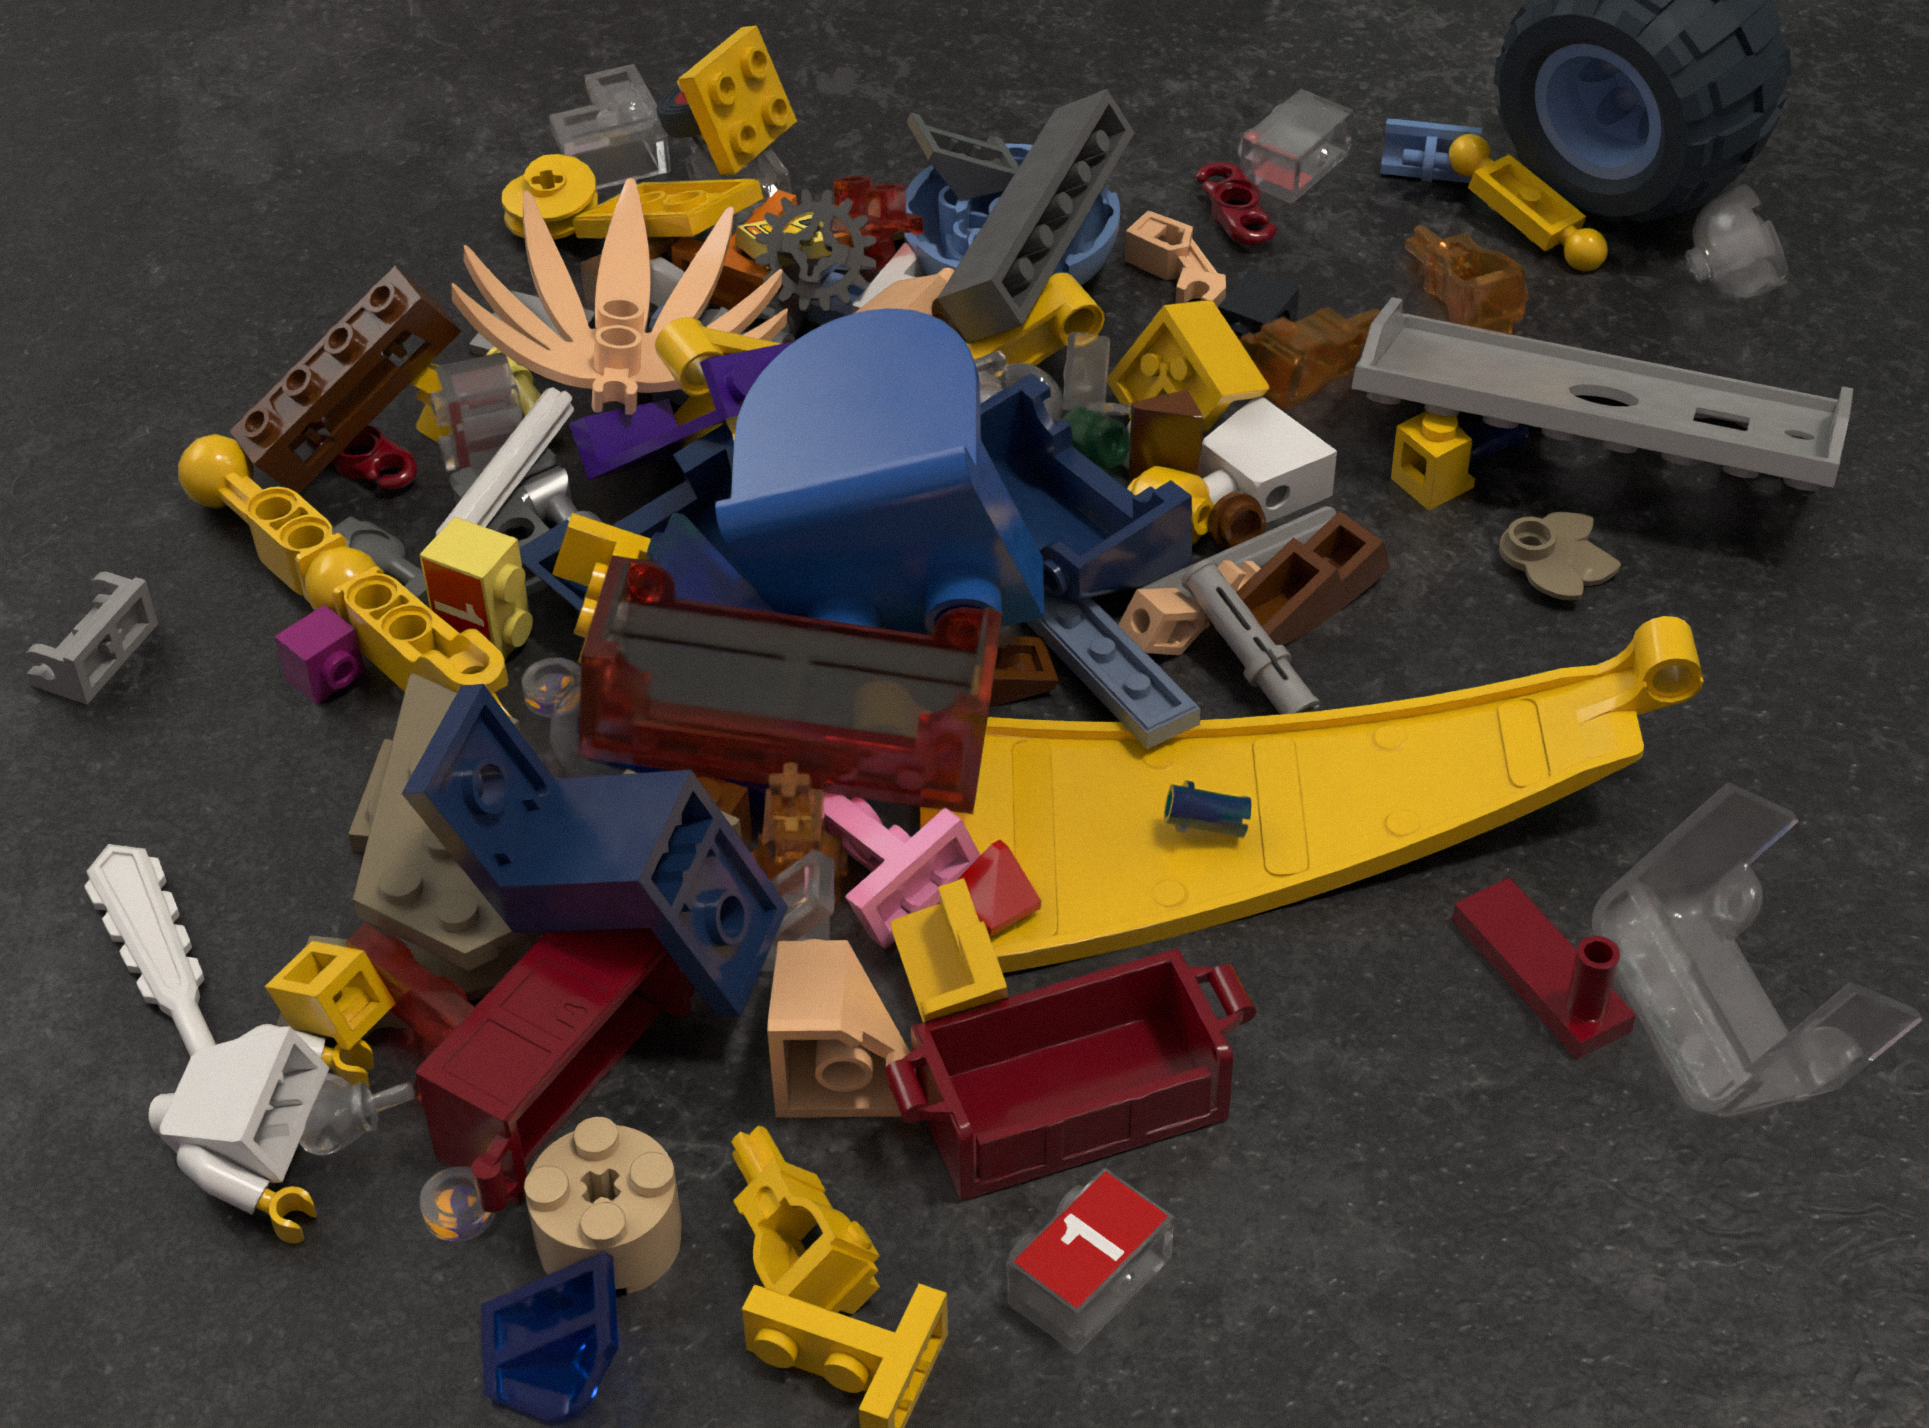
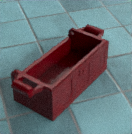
[415,928,696,1213]
[884,948,1257,1201]

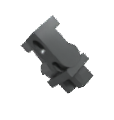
[449,447,603,596]

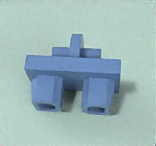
[1380,118,1482,183]

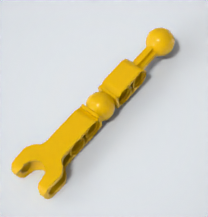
[178,434,512,717]

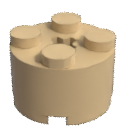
[524,1117,682,1298]

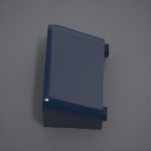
[980,373,1192,601]

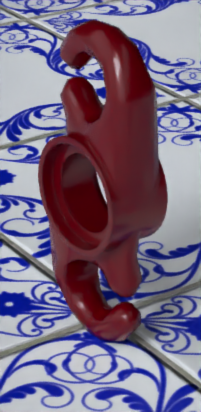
[1195,162,1277,246]
[304,422,418,490]

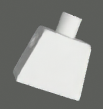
[1200,397,1337,523]

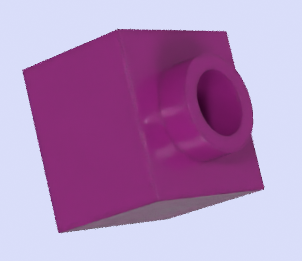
[274,605,365,705]

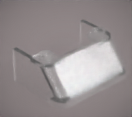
[1592,782,1923,1117]

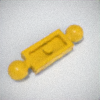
[1448,134,1608,272]

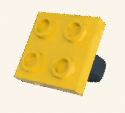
[656,25,797,175]

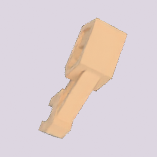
[1125,210,1226,308]
[1118,560,1261,655]

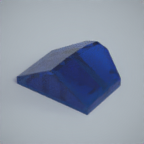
[481,1251,619,1423]

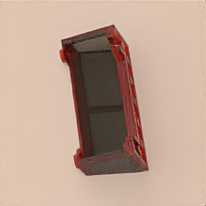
[578,555,1003,814]

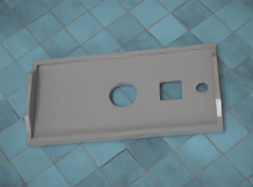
[1351,297,1854,491]

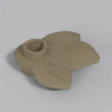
[1499,512,1621,600]

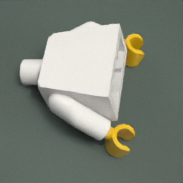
[149,1024,374,1244]

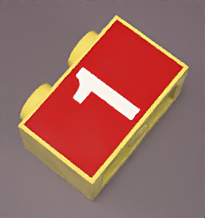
[419,516,533,660]

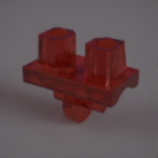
[832,175,924,271]

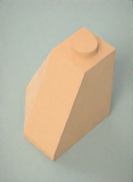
[767,939,916,1118]

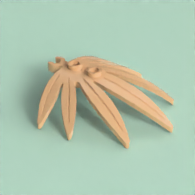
[452,178,788,415]

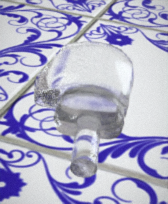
[298,1073,415,1156]

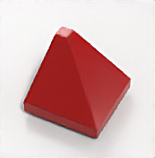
[956,840,1042,937]

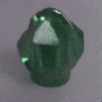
[1056,406,1130,470]

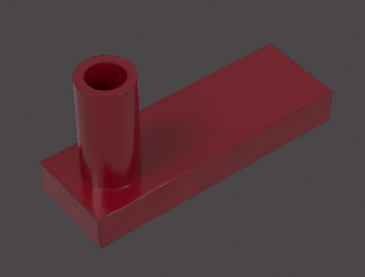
[1452,877,1636,1060]

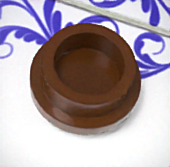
[1208,491,1266,550]

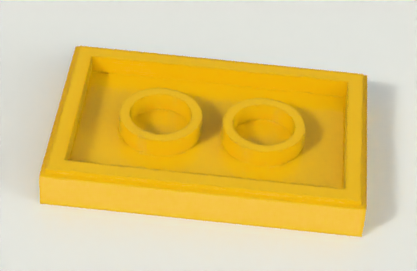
[572,179,764,238]

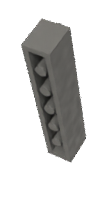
[937,89,1135,343]

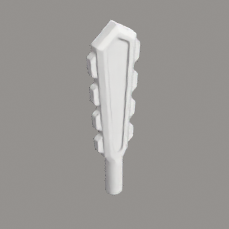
[84,844,216,1058]

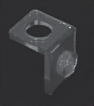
[1062,332,1131,416]

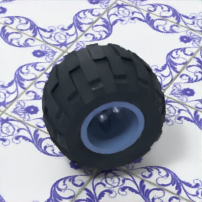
[1494,0,1791,224]

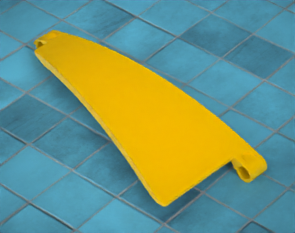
[853,616,1704,973]

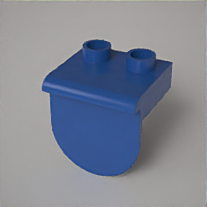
[715,308,1044,671]

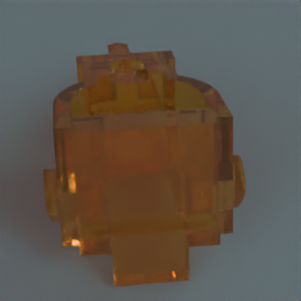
[1405,225,1529,335]
[1240,306,1381,409]
[751,762,849,907]

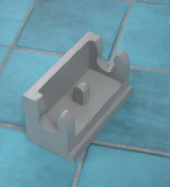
[25,572,158,705]

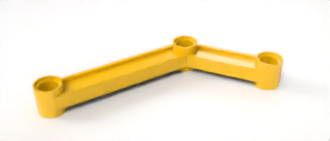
[655,273,1105,402]

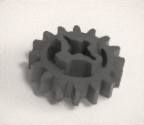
[755,189,877,313]

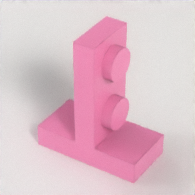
[809,784,980,950]

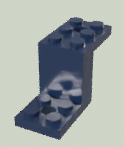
[401,684,788,1017]

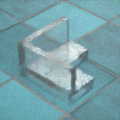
[549,64,671,189]

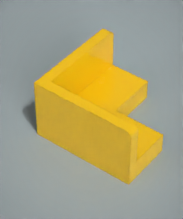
[1106,300,1269,431]
[890,878,1008,1022]

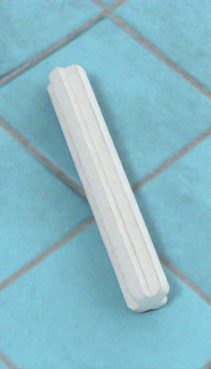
[436,387,574,536]

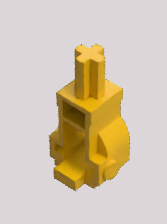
[731,1126,880,1315]

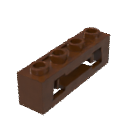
[230,266,462,494]

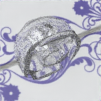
[1686,184,1789,299]

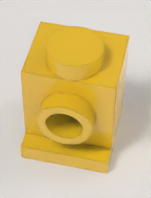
[1391,411,1475,511]
[265,941,396,1050]

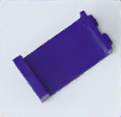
[570,342,793,480]

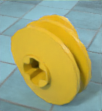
[502,154,598,240]

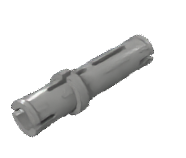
[1181,558,1320,715]

